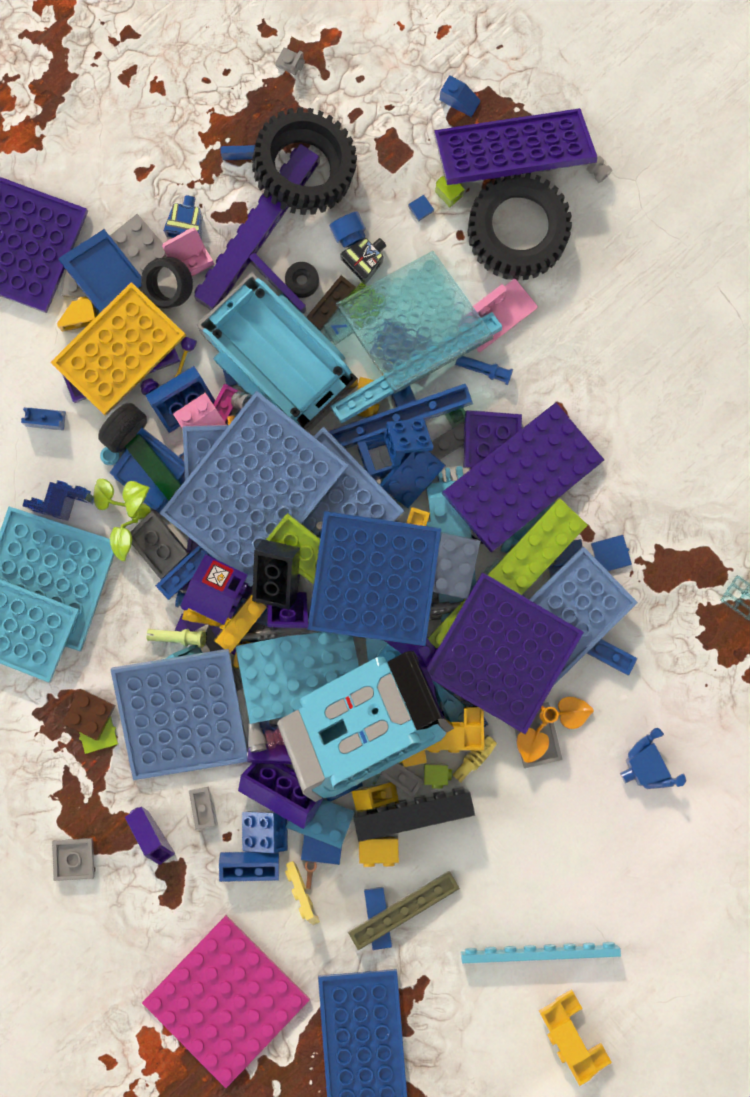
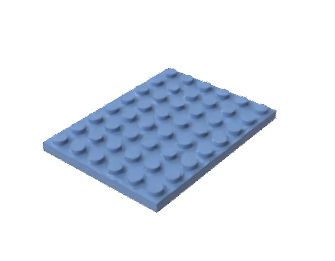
[160,391,349,587]

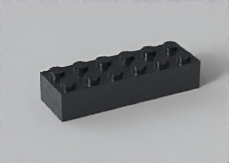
[353,786,475,842]

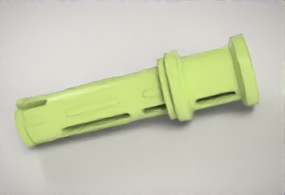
[146,629,206,648]

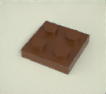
[63,688,116,741]

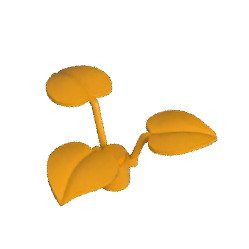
[516,697,594,763]

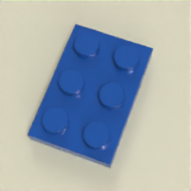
[380,451,446,508]

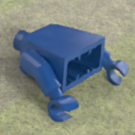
[620,728,686,789]

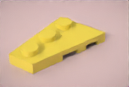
[285,861,320,925]

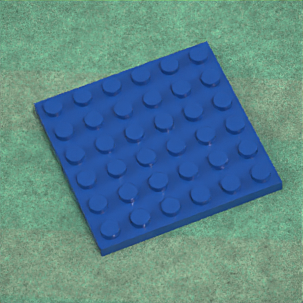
[307,511,441,646]

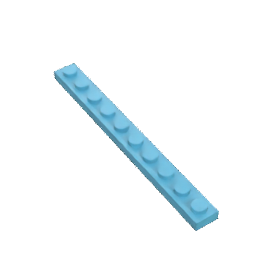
[331,312,502,424]

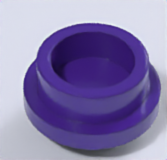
[140,378,159,395]

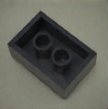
[252,539,300,610]

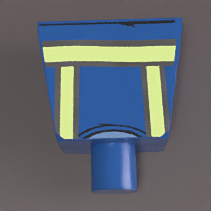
[163,195,202,240]

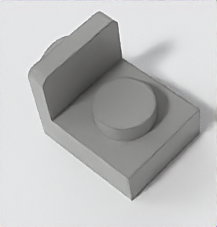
[275,47,305,75]

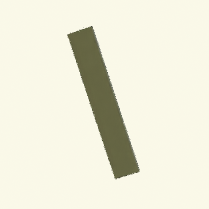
[348,871,460,950]

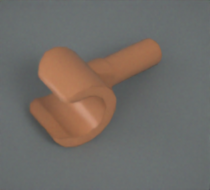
[305,861,317,889]

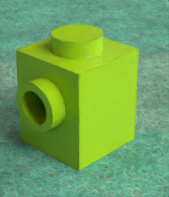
[435,176,465,208]
[424,764,452,789]

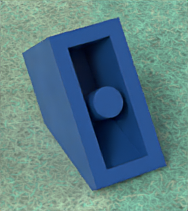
[439,75,481,118]

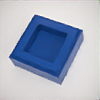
[408,195,434,222]

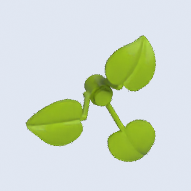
[93,479,151,561]

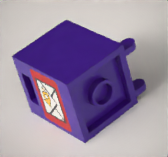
[181,554,248,625]

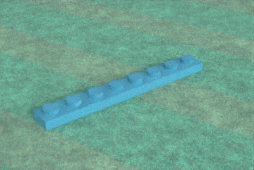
[461,942,621,964]

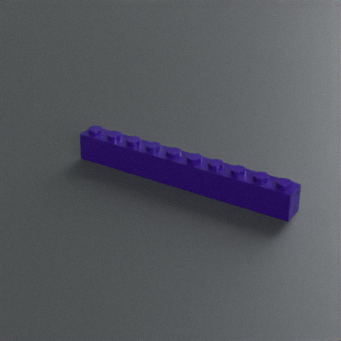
[194,144,320,311]

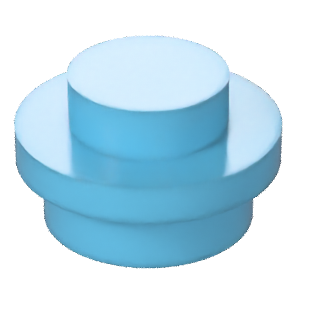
[100,447,120,465]

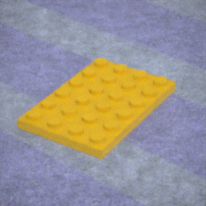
[50,282,186,416]

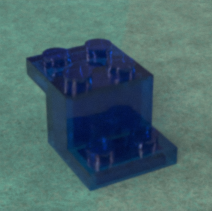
[22,480,94,521]

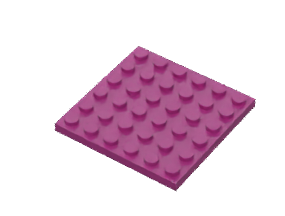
[142,915,310,1088]

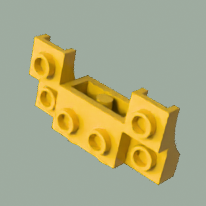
[424,707,484,753]
[539,989,612,1086]

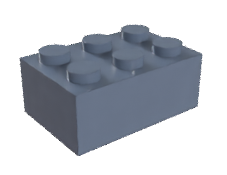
[433,532,481,599]

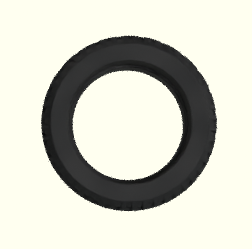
[141,257,193,309]
[98,403,147,453]

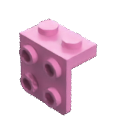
[162,228,214,276]

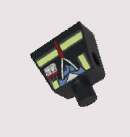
[340,238,387,285]

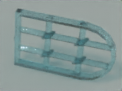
[720,575,750,621]

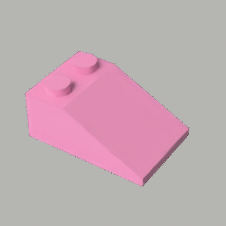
[173,393,227,429]

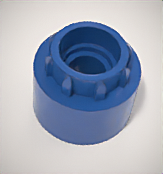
[329,211,366,248]

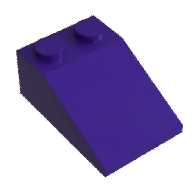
[267,592,308,628]

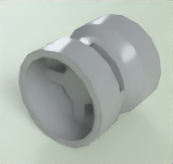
[586,156,612,183]
[231,391,253,411]

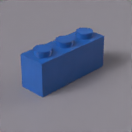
[219,852,279,882]

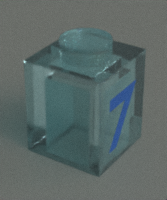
[323,313,353,345]

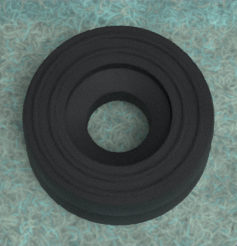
[285,262,319,298]

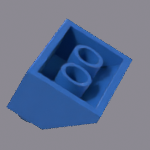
[145,366,215,433]

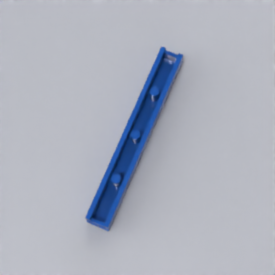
[329,384,473,449]

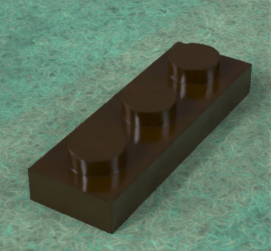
[306,275,356,331]

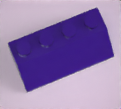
[238,763,324,829]

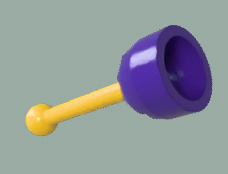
[173,337,197,378]

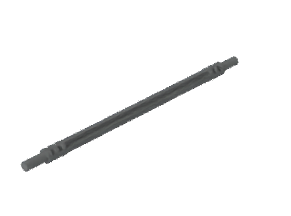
[240,601,462,642]

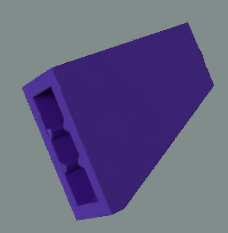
[125,806,175,865]

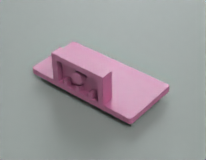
[457,279,538,352]

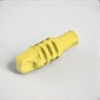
[452,735,497,783]

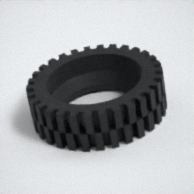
[252,107,357,215]
[467,173,572,281]

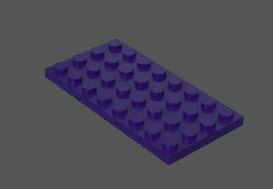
[434,108,598,185]
[442,402,605,553]

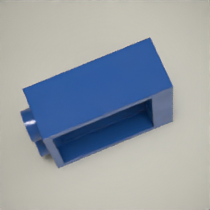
[357,433,406,480]

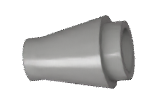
[248,722,268,752]

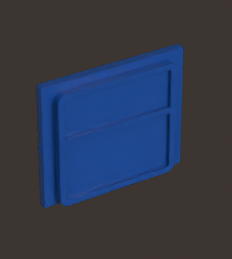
[58,229,142,313]
[109,427,185,514]

